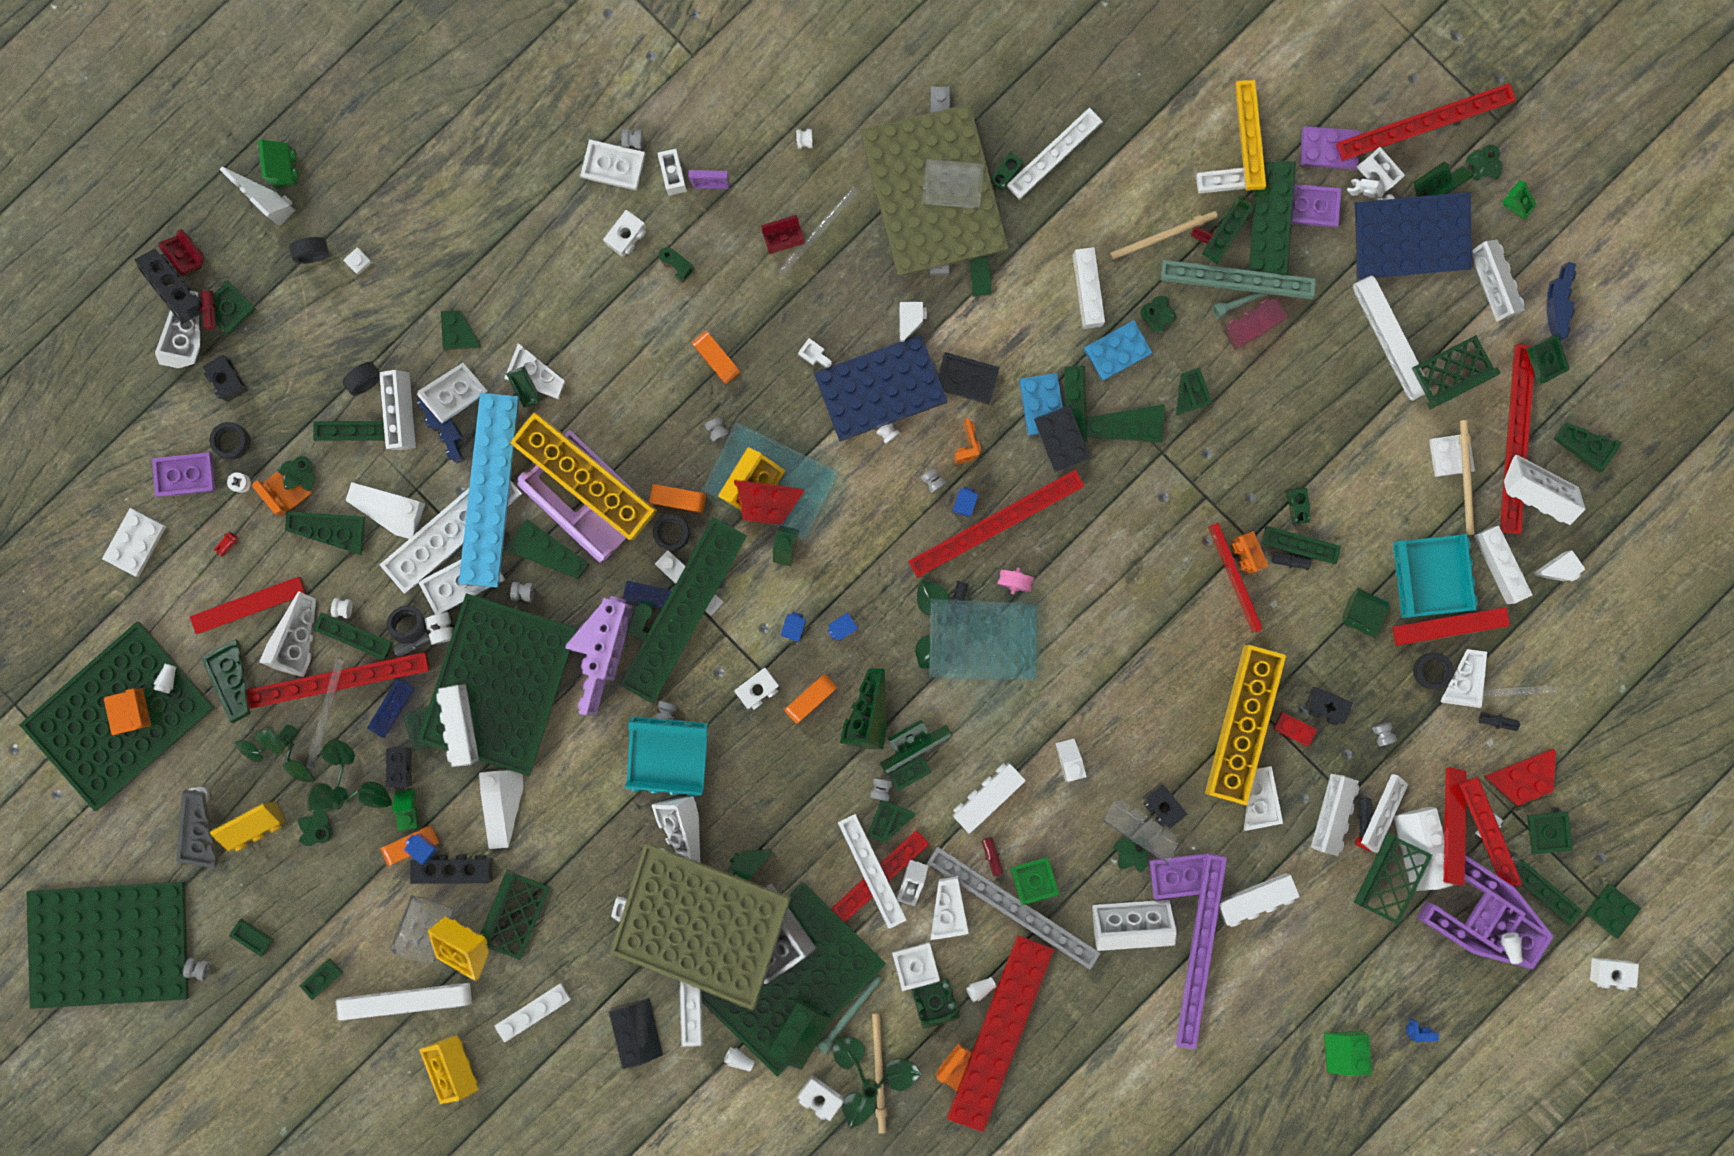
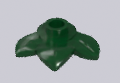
[1465,145,1503,181]
[1140,296,1177,333]
[277,456,315,491]
[297,811,333,846]
[1113,837,1149,872]

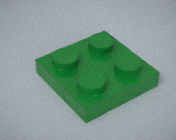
[1010,857,1059,906]

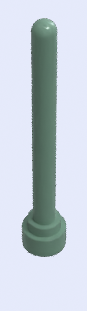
[1212,292,1269,320]
[816,975,882,1055]

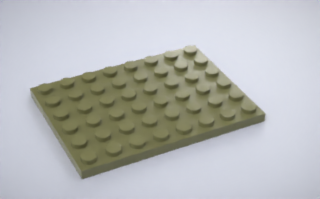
[860,104,1008,277]
[610,842,791,1010]

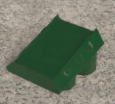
[1342,588,1389,638]
[911,978,960,1029]

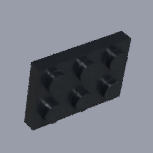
[938,352,1000,405]
[1034,405,1091,472]

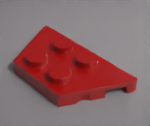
[734,479,804,525]
[1484,749,1556,806]

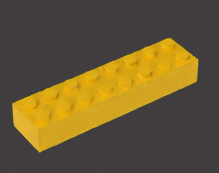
[510,413,658,541]
[1205,645,1286,805]

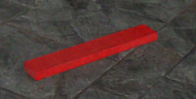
[1208,523,1263,633]
[189,576,307,635]
[1392,607,1510,646]
[1443,767,1466,886]
[1459,777,1523,887]
[831,829,929,922]

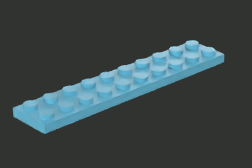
[459,393,520,588]

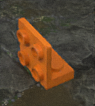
[953,418,981,465]
[252,472,312,517]
[1231,531,1268,575]
[104,688,151,735]
[935,1043,971,1091]

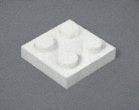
[1429,435,1475,477]
[892,942,940,991]

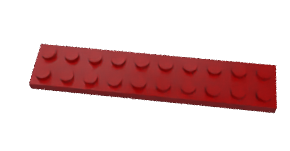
[946,935,1054,1132]

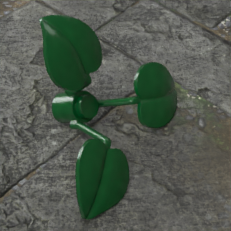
[915,580,1000,669]
[234,725,317,782]
[308,740,392,812]
[833,1037,921,1128]

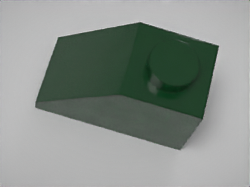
[773,525,799,566]
[729,849,773,881]

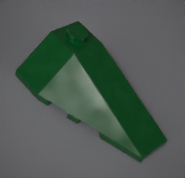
[840,668,887,749]

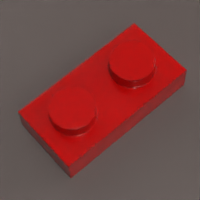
[1273,712,1317,747]

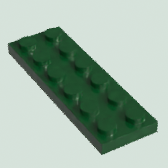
[1249,161,1296,275]

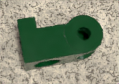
[990,151,1024,191]
[659,247,695,283]
[1285,488,1310,525]
[627,600,656,640]

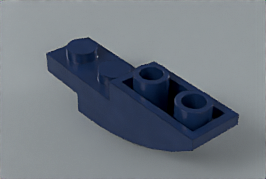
[1547,262,1576,341]
[417,397,464,464]

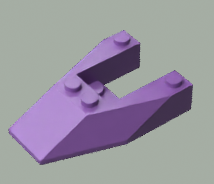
[1416,855,1554,969]

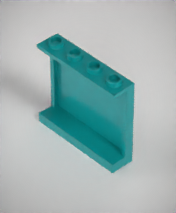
[1392,534,1478,618]
[625,716,709,797]

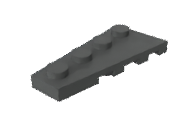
[176,789,218,868]

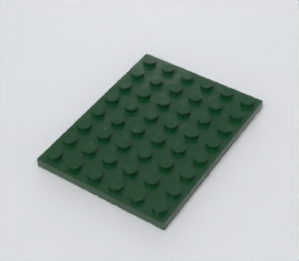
[418,593,578,776]
[19,621,215,812]
[26,881,189,1009]
[701,881,886,1077]

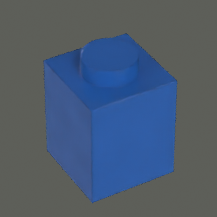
[952,487,978,518]
[780,612,806,642]
[827,612,858,641]
[404,834,439,865]

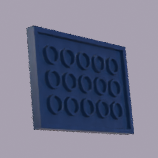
[1355,192,1472,279]
[814,334,947,442]

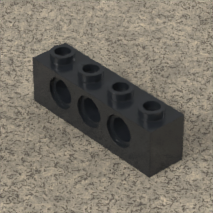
[134,248,202,324]
[410,854,493,884]

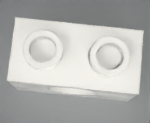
[1357,147,1405,193]
[658,149,687,196]
[603,210,646,258]
[734,668,779,710]
[1590,957,1639,990]
[798,1075,844,1121]

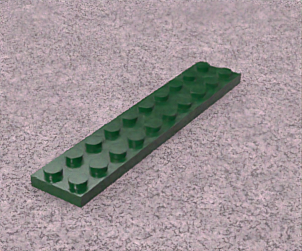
[620,517,747,703]

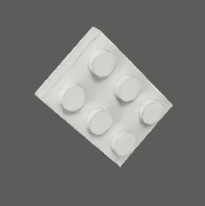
[580,140,645,191]
[417,363,488,423]
[102,508,167,577]

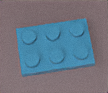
[1084,320,1152,381]
[1019,373,1063,436]

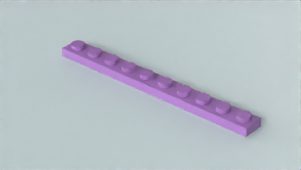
[1175,853,1227,1049]

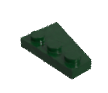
[1554,423,1622,473]

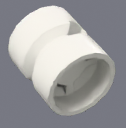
[424,612,454,645]

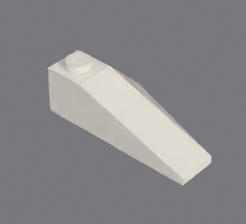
[220,167,296,226]
[155,291,200,368]
[346,482,425,539]
[260,592,316,678]
[479,770,524,849]
[652,796,700,862]

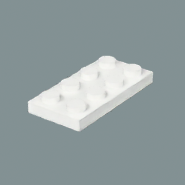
[418,560,506,615]

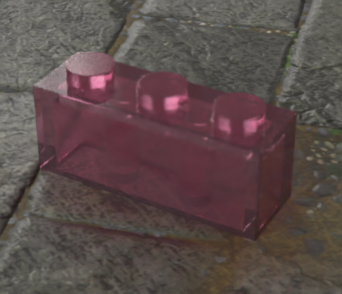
[1224,298,1288,350]

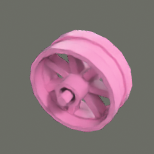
[997,568,1034,594]

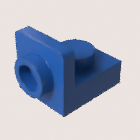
[1406,1019,1439,1042]

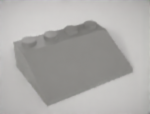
[764,883,816,984]

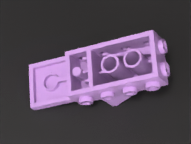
[566,596,635,716]

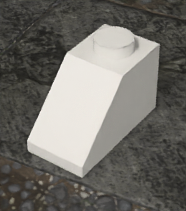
[899,302,927,342]
[1534,550,1585,582]
[1055,739,1086,782]
[897,860,928,906]

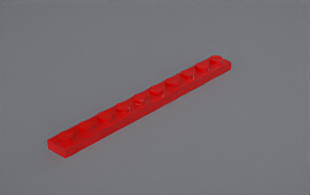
[1336,83,1516,162]
[1500,344,1534,535]
[908,470,1084,578]
[247,652,430,709]

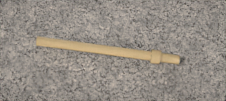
[1110,211,1218,260]
[1459,420,1474,535]
[872,1013,887,1133]

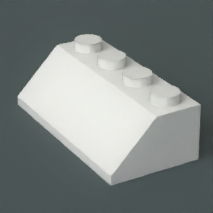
[1471,240,1525,322]
[1504,454,1586,525]
[437,684,479,766]
[1311,774,1359,856]
[1393,807,1454,891]
[1092,900,1176,951]

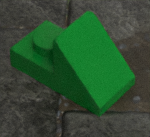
[1502,180,1536,220]
[392,789,419,831]

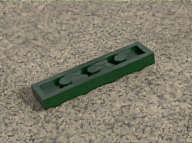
[1202,196,1254,264]
[1064,365,1088,442]
[313,421,385,441]
[1261,526,1341,565]
[313,612,393,660]
[1515,859,1583,926]

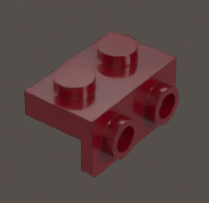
[761,215,805,255]
[158,229,204,276]

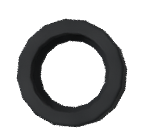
[289,237,329,264]
[342,362,380,396]
[209,422,250,460]
[653,514,690,551]
[386,605,426,644]
[1413,653,1454,689]

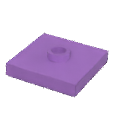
[689,170,730,189]

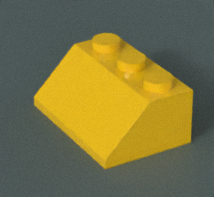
[718,447,785,511]
[210,801,286,852]
[427,916,489,981]
[419,1035,479,1104]

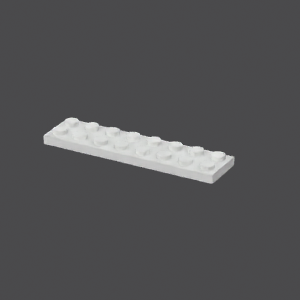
[380,481,523,594]

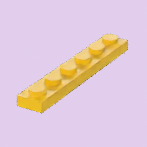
[1235,80,1266,190]

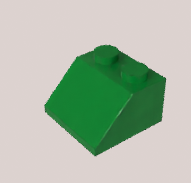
[258,139,299,188]
[1324,1030,1372,1076]

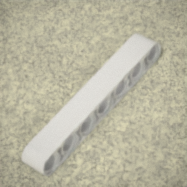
[1353,276,1431,401]
[336,983,472,1020]

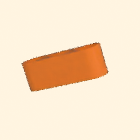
[691,331,741,384]
[649,484,707,514]
[784,673,838,724]
[380,825,439,866]

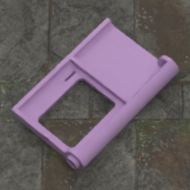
[517,430,636,564]

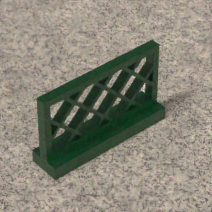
[1412,335,1501,410]
[1354,833,1433,925]
[480,869,550,960]

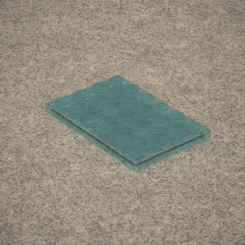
[702,422,839,541]
[930,599,1037,680]

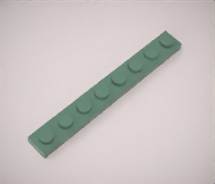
[1160,260,1316,299]

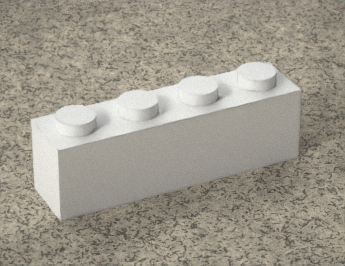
[1073,247,1105,329]
[379,370,416,450]
[1473,526,1532,604]
[952,763,1026,834]
[1218,873,1299,927]

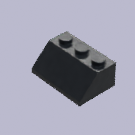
[609,998,663,1070]

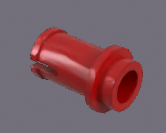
[213,532,238,557]

